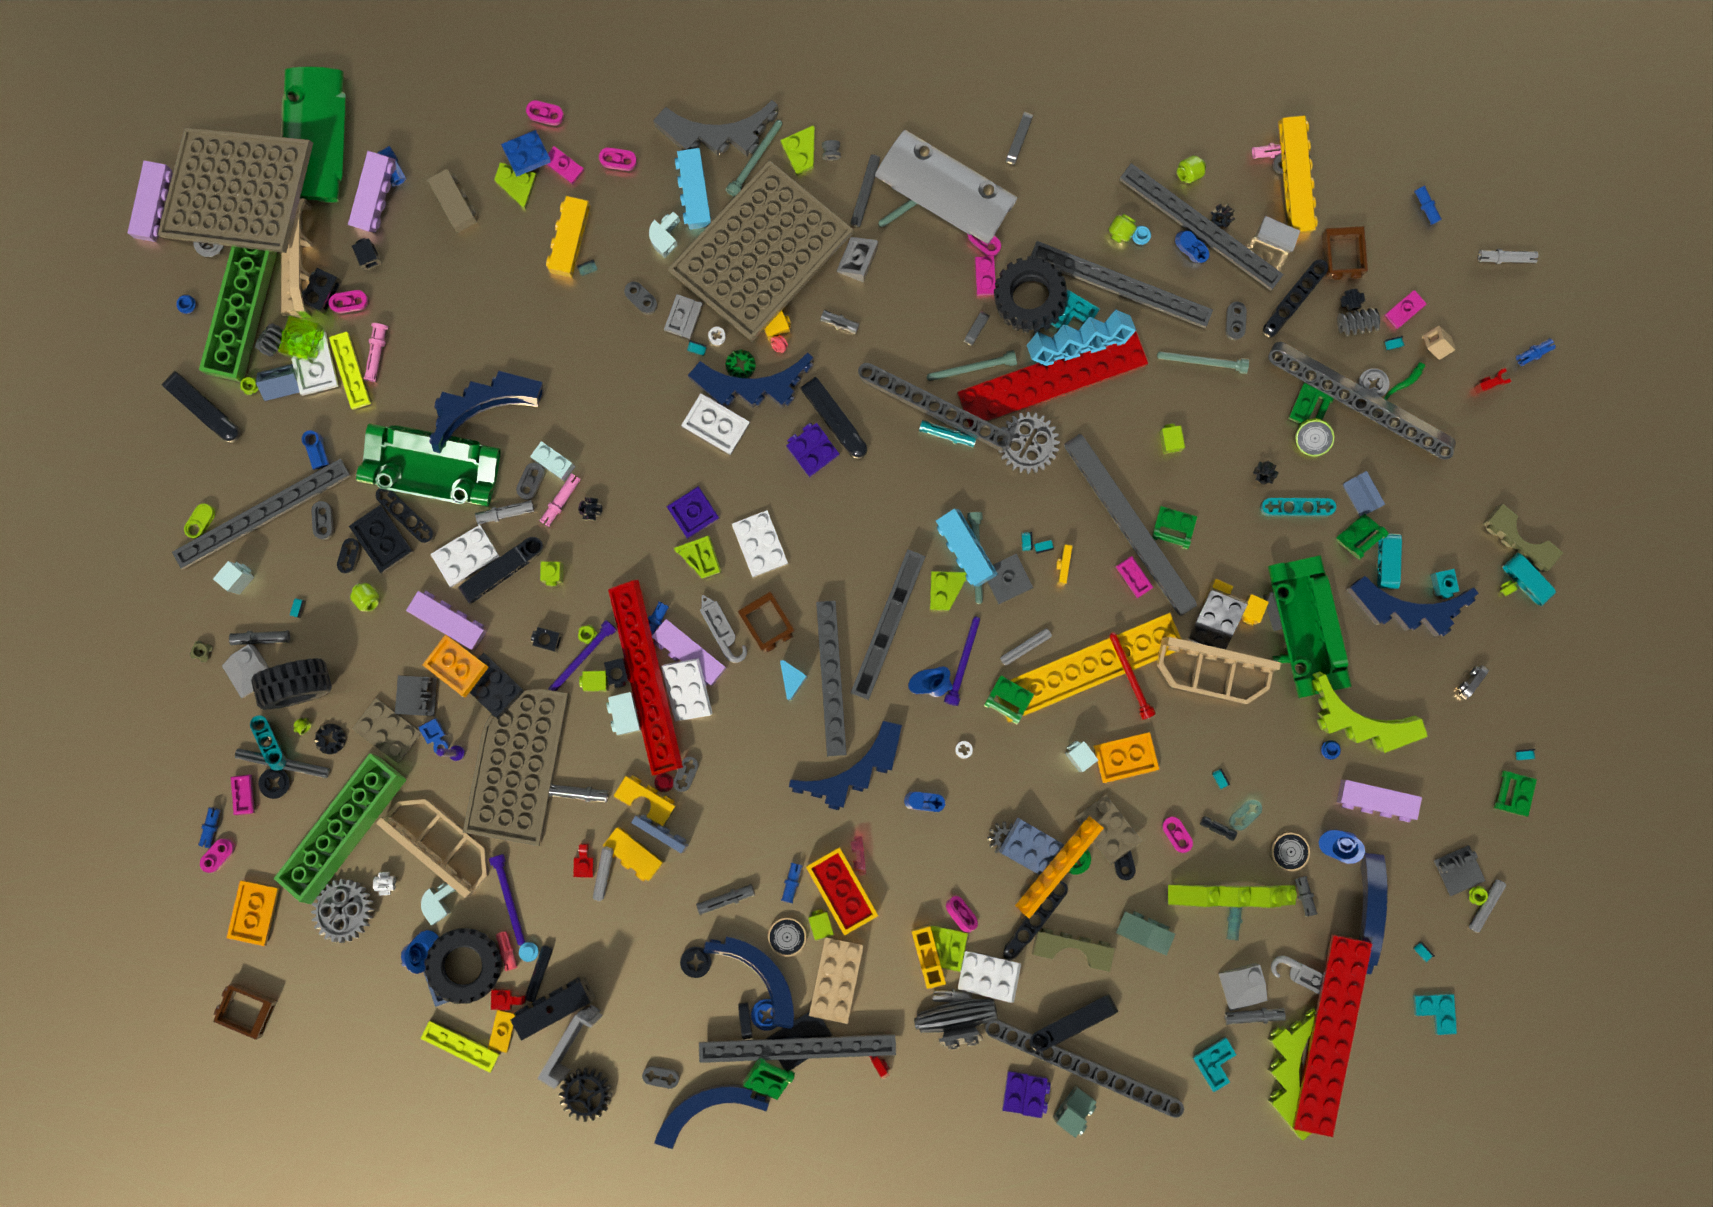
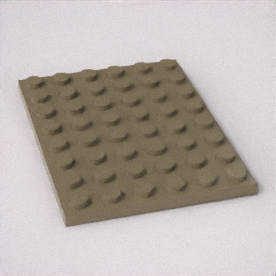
[158,128,313,253]
[668,160,854,342]

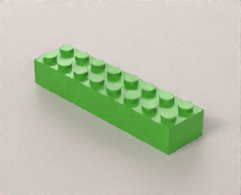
[199,246,277,382]
[274,753,407,904]

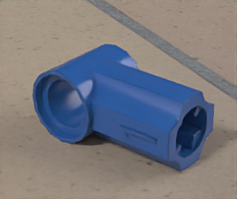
[377,146,406,187]
[301,430,330,470]

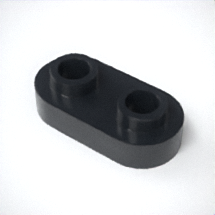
[1113,850,1136,880]

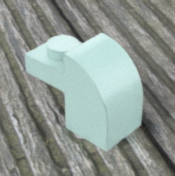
[649,212,680,258]
[421,882,455,925]

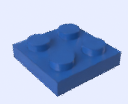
[501,130,551,177]

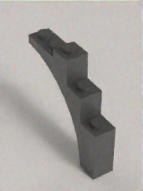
[653,100,778,157]

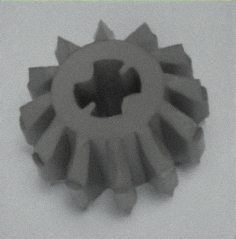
[255,323,287,357]
[987,822,1013,853]

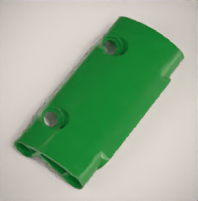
[280,67,345,203]
[356,423,501,507]
[1267,555,1352,698]

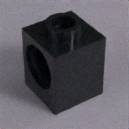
[352,238,382,271]
[531,627,563,652]
[604,658,629,688]

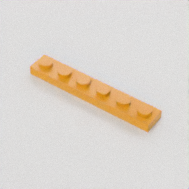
[1015,816,1104,919]

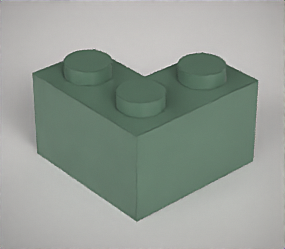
[1116,911,1176,956]
[1053,1085,1097,1138]

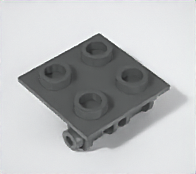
[395,675,437,716]
[1434,845,1485,897]

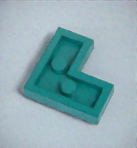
[1050,290,1100,330]
[1413,994,1457,1035]
[1192,1037,1236,1092]

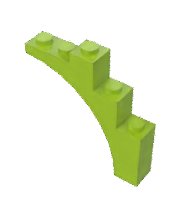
[1312,672,1428,753]
[1168,884,1297,908]
[1268,1008,1317,1141]

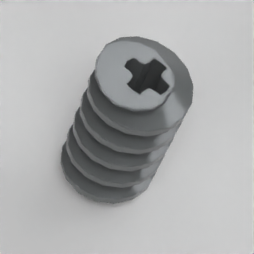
[1337,308,1380,337]

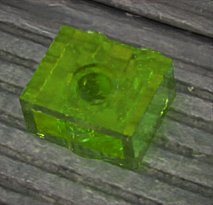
[278,316,324,364]

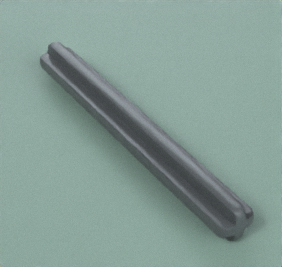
[235,748,330,778]

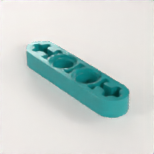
[1260,498,1337,516]

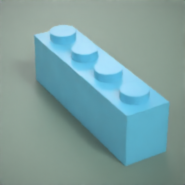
[675,148,711,230]
[936,508,998,586]

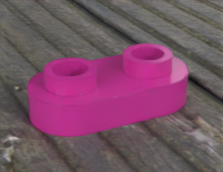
[526,101,564,126]
[599,147,637,171]
[968,234,1001,256]
[329,290,368,314]
[1162,817,1193,853]
[200,839,235,873]
[946,896,978,933]

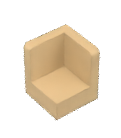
[1423,325,1456,359]

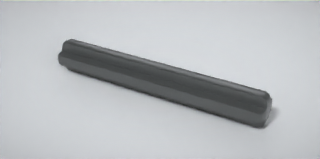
[851,154,880,227]

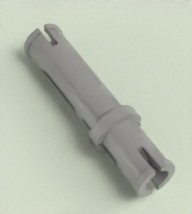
[1478,249,1538,264]
[475,500,534,525]

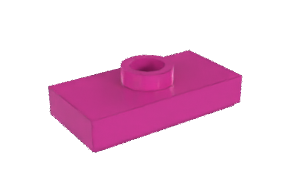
[546,146,584,185]
[1384,290,1427,329]
[1116,556,1154,598]
[231,775,255,815]

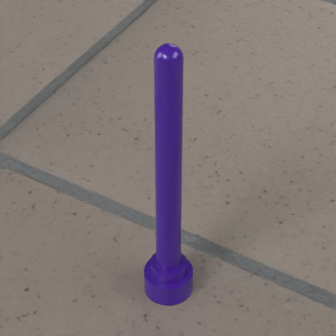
[944,616,980,706]
[548,620,617,691]
[436,745,465,761]
[489,854,525,946]

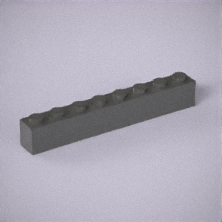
[851,549,925,701]
[816,601,847,757]

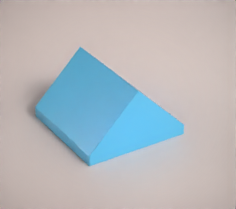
[780,660,808,701]

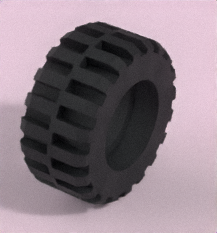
[994,256,1068,333]
[251,658,332,710]
[424,928,502,1004]

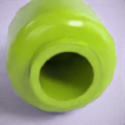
[1177,155,1206,184]
[1108,214,1137,243]
[350,583,379,612]

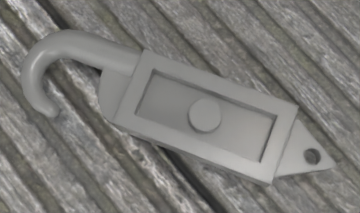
[700,595,747,663]
[1271,956,1323,994]

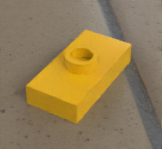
[1056,544,1072,585]
[488,1010,515,1053]

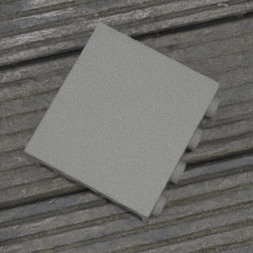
[537,1005,603,1089]

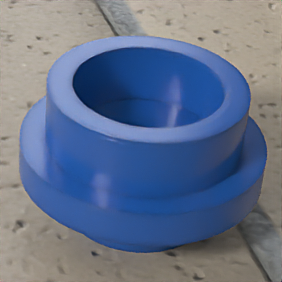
[176,295,196,314]
[1321,740,1341,760]

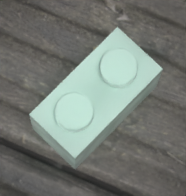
[530,441,576,482]
[213,561,254,595]
[606,692,641,735]
[1065,741,1098,772]

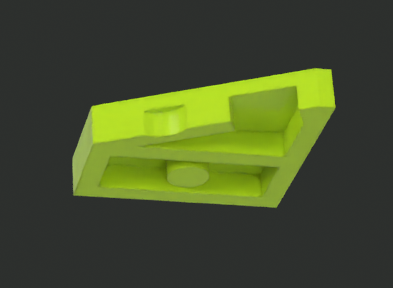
[781,126,815,175]
[494,162,537,209]
[674,536,721,578]
[930,571,967,611]
[931,925,968,972]

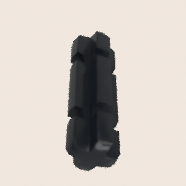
[1200,816,1237,841]

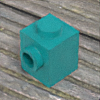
[1430,569,1459,599]

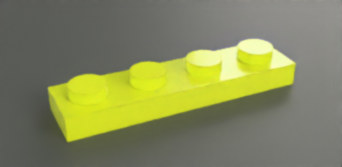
[329,331,371,410]
[420,1020,500,1073]

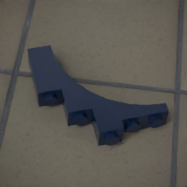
[688,353,814,409]
[429,371,544,454]
[1346,576,1479,637]
[789,721,902,810]

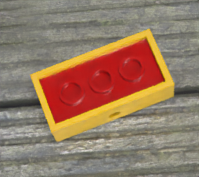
[806,847,878,936]

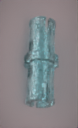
[1226,907,1243,941]

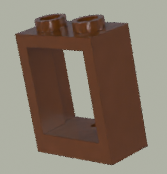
[1322,226,1368,280]
[738,591,795,653]
[213,983,277,1040]

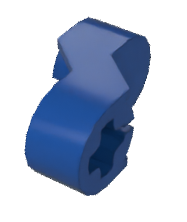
[1175,231,1209,263]
[904,792,945,812]

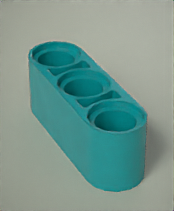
[1377,533,1402,589]
[1502,553,1556,606]
[250,715,286,771]

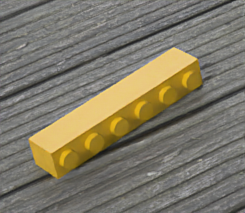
[1278,116,1318,234]

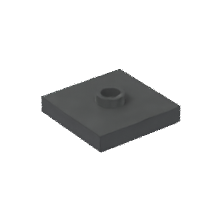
[987,553,1033,605]

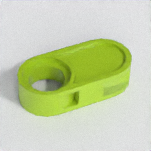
[184,504,215,539]

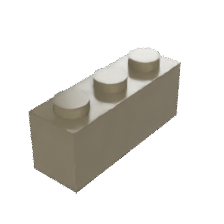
[427,169,477,233]

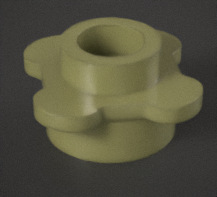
[190,640,213,662]

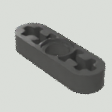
[1006,112,1033,165]

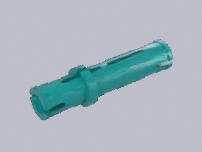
[919,420,976,448]

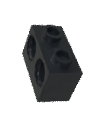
[302,268,342,315]

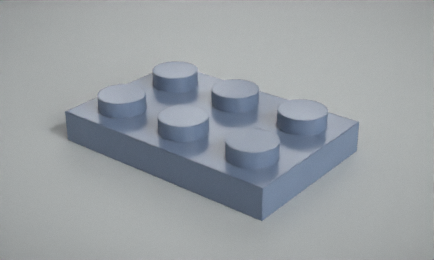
[631,814,689,853]
[998,818,1064,875]

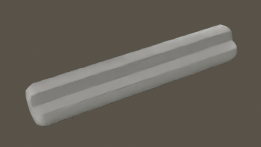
[1000,628,1052,666]
[593,847,613,901]
[1469,879,1506,933]

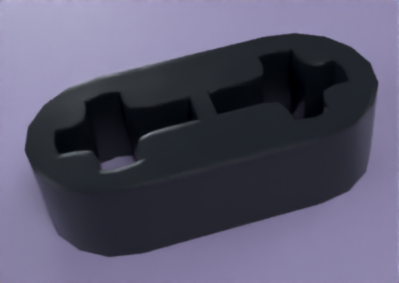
[337,538,361,574]
[738,1002,753,1040]

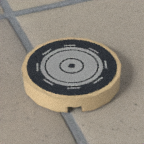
[1270,832,1310,871]
[768,917,807,957]

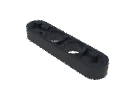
[375,488,435,544]

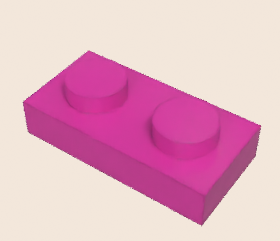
[975,256,996,296]

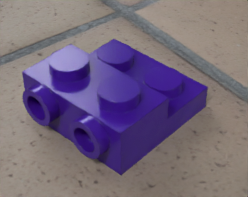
[786,423,840,478]
[1002,1070,1051,1118]

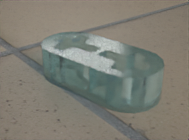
[1229,800,1262,831]

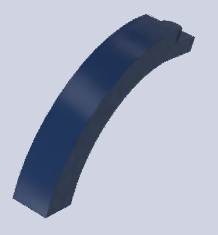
[1359,853,1387,974]
[703,937,794,1029]
[654,1084,770,1150]

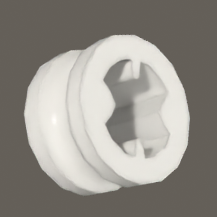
[708,327,726,345]
[955,741,973,759]

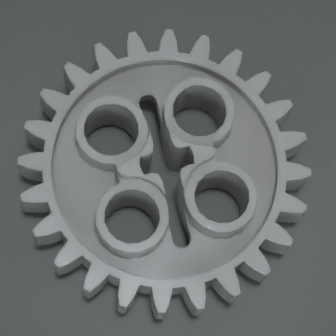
[998,412,1060,474]
[311,879,374,943]

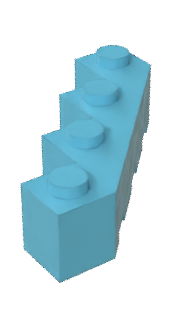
[1027,310,1136,366]

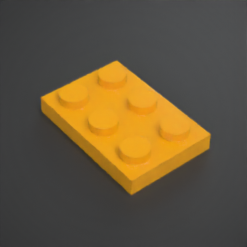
[422,634,488,698]
[1093,732,1159,783]
[226,880,280,946]

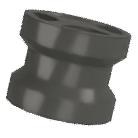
[822,140,841,161]

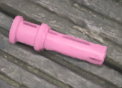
[364,323,389,382]

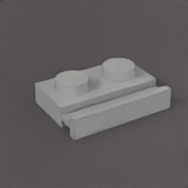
[664,294,703,340]

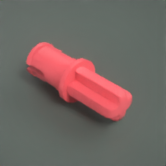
[496,931,517,971]

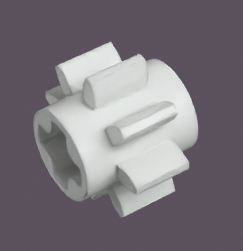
[373,872,396,895]

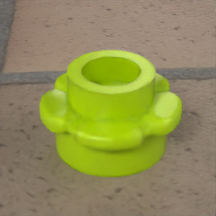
[240,376,259,395]
[1500,580,1519,596]
[578,625,597,644]
[293,718,312,735]
[1469,886,1488,905]

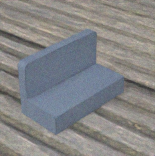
[256,364,300,401]
[1343,471,1385,517]

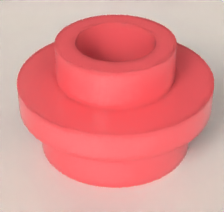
[771,335,788,353]

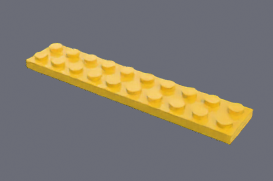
[997,613,1182,722]

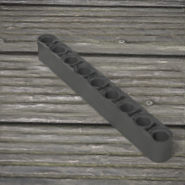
[858,363,1011,451]

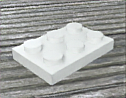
[287,331,339,396]
[681,394,750,455]
[732,510,788,577]
[431,525,500,587]
[661,658,713,722]
[958,951,1021,1003]

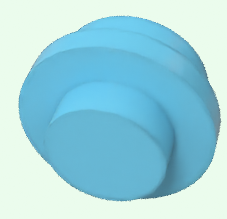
[1132,226,1151,245]
[519,942,539,962]

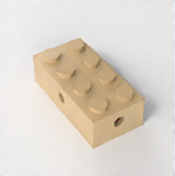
[809,937,864,1024]

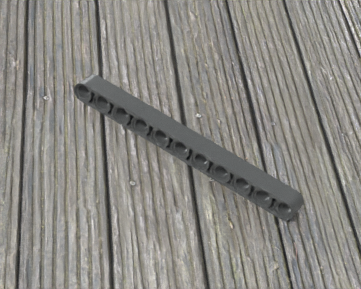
[1269,342,1456,459]
[1064,434,1197,616]
[984,1019,1184,1118]

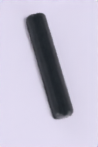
[524,945,553,1002]

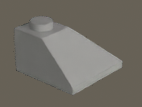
[222,644,269,698]
[1218,962,1268,1011]

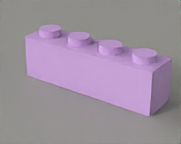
[348,151,396,233]
[127,161,173,242]
[406,590,487,651]
[652,619,727,686]
[1337,780,1422,823]

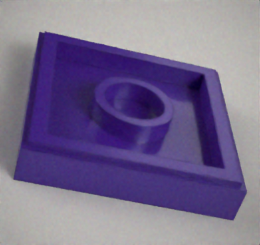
[666,486,719,539]

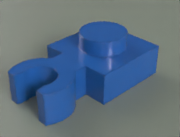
[418,717,449,754]

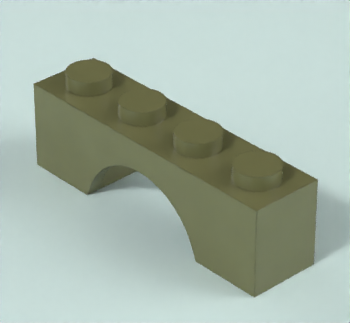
[1483,504,1563,572]
[1032,928,1115,972]

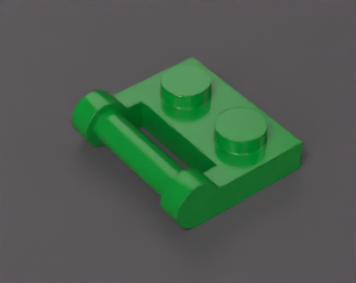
[1288,383,1334,424]
[1151,506,1197,549]
[1336,513,1389,560]
[984,675,1034,725]
[1494,770,1537,817]
[743,1058,795,1100]

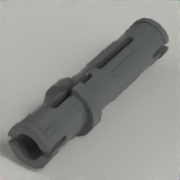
[229,630,290,645]
[549,784,609,803]
[696,884,755,915]
[1225,1008,1286,1025]

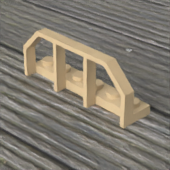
[281,199,312,317]
[1157,637,1281,704]
[376,799,488,898]

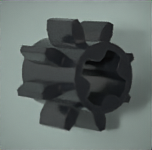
[1211,203,1235,228]
[1340,289,1365,311]
[1253,461,1279,485]
[578,497,602,521]

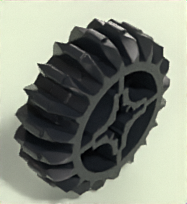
[559,1067,613,1122]

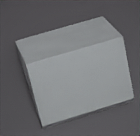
[1254,216,1300,253]
[837,237,878,283]

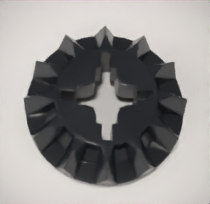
[314,724,346,754]
[258,768,290,799]
[680,946,712,978]

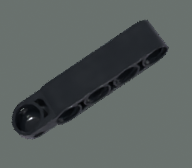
[1262,259,1328,338]
[161,371,241,443]
[800,376,867,459]
[458,537,544,604]
[1003,881,1068,961]
[1029,994,1119,1052]

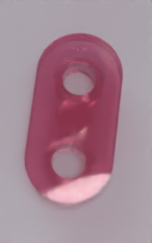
[851,836,866,875]

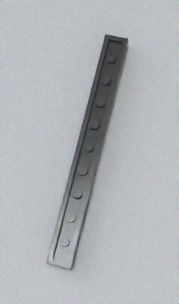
[1119,163,1284,291]
[1031,241,1213,328]
[172,459,351,569]
[699,1034,896,1063]

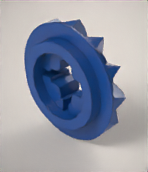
[751,999,776,1031]

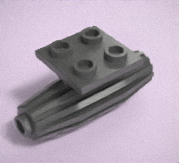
[914,999,998,1050]

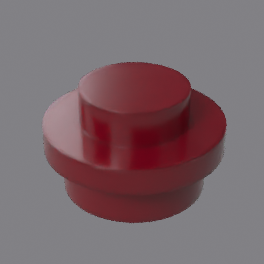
[654,773,674,792]

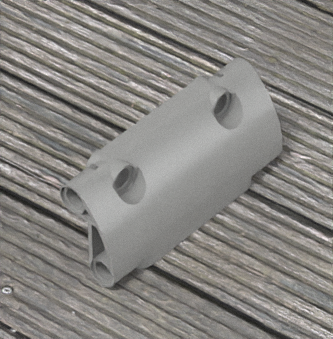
[875,130,1018,244]

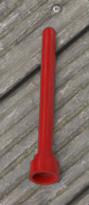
[1109,632,1156,720]

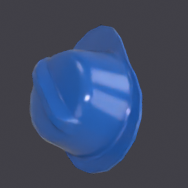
[908,666,953,697]
[1319,830,1365,864]
[401,930,439,974]

